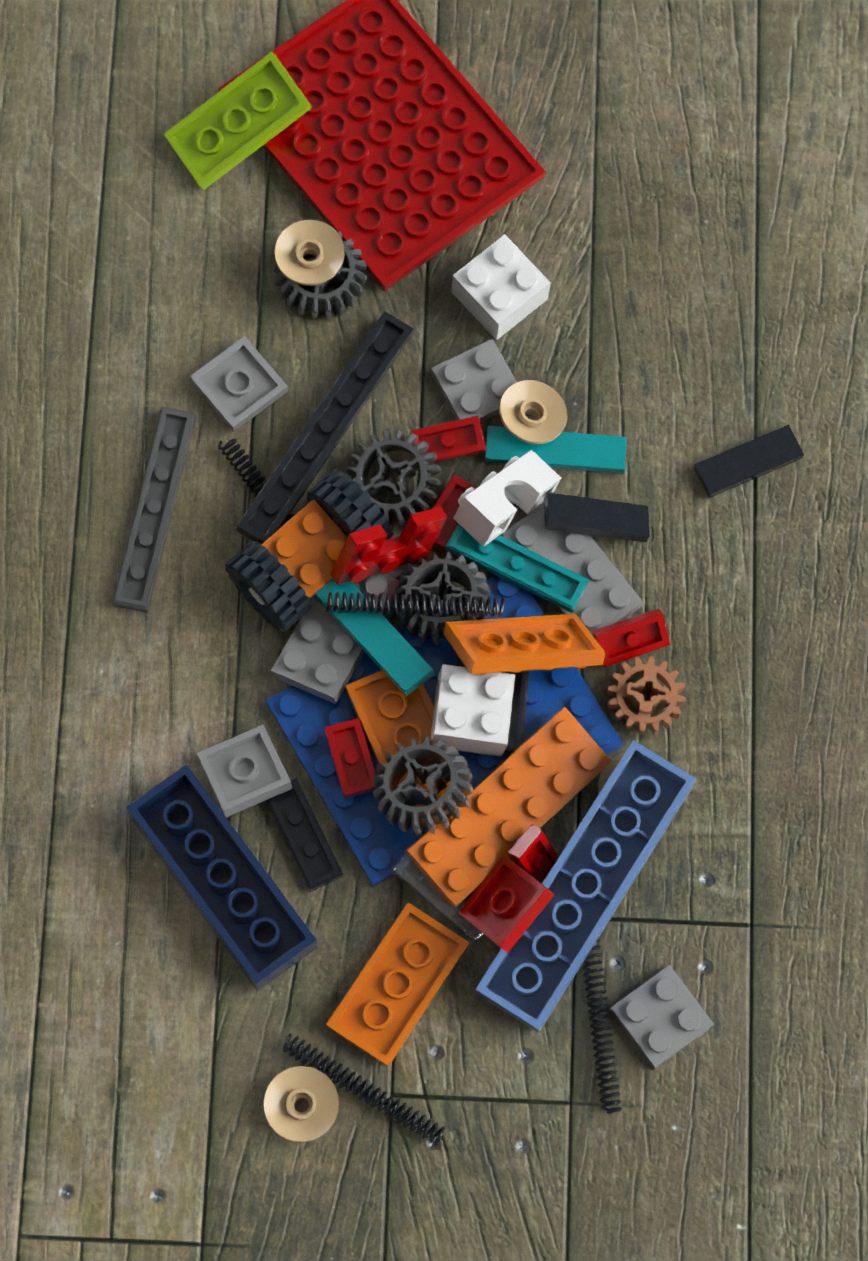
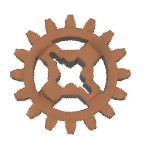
[607,656,686,735]

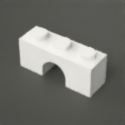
[453,450,561,547]

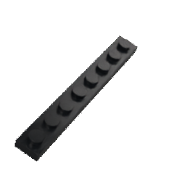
[236,311,414,545]

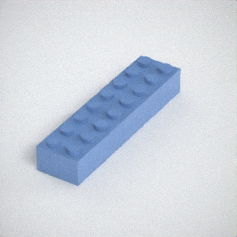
[475,740,696,1033]

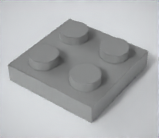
[190,336,288,432]
[431,339,517,422]
[197,725,293,817]
[610,965,714,1069]

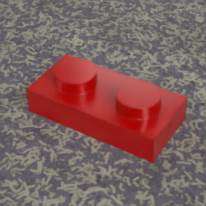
[410,415,487,464]
[592,609,671,667]
[324,718,377,799]
[509,824,559,884]

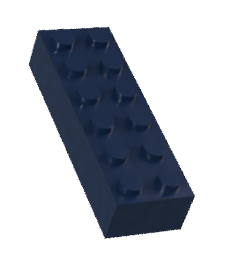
[126,764,317,991]

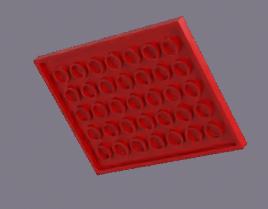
[218,0,546,292]

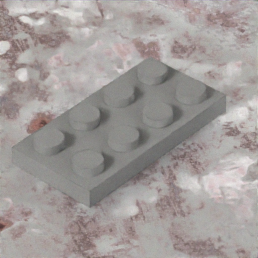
[501,504,644,636]
[271,572,399,704]

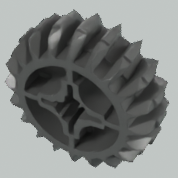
[274,231,367,320]
[346,429,441,524]
[394,552,491,646]
[373,736,473,835]

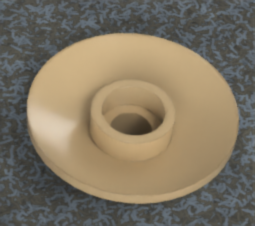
[275,220,344,286]
[499,380,567,444]
[264,1066,339,1142]

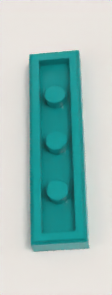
[485,426,627,474]
[446,523,589,613]
[315,580,434,696]

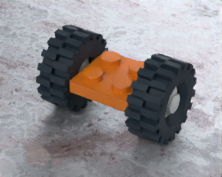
[225,469,393,632]

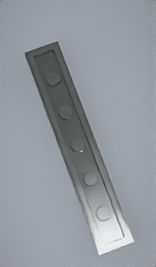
[112,406,196,613]

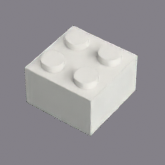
[451,234,551,340]
[430,664,515,756]

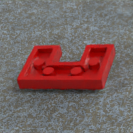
[330,506,447,585]

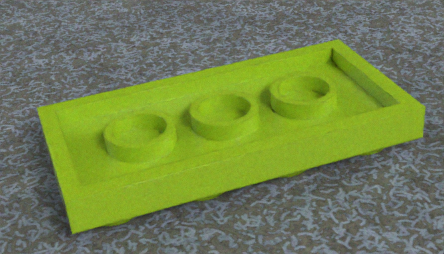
[164,51,313,190]

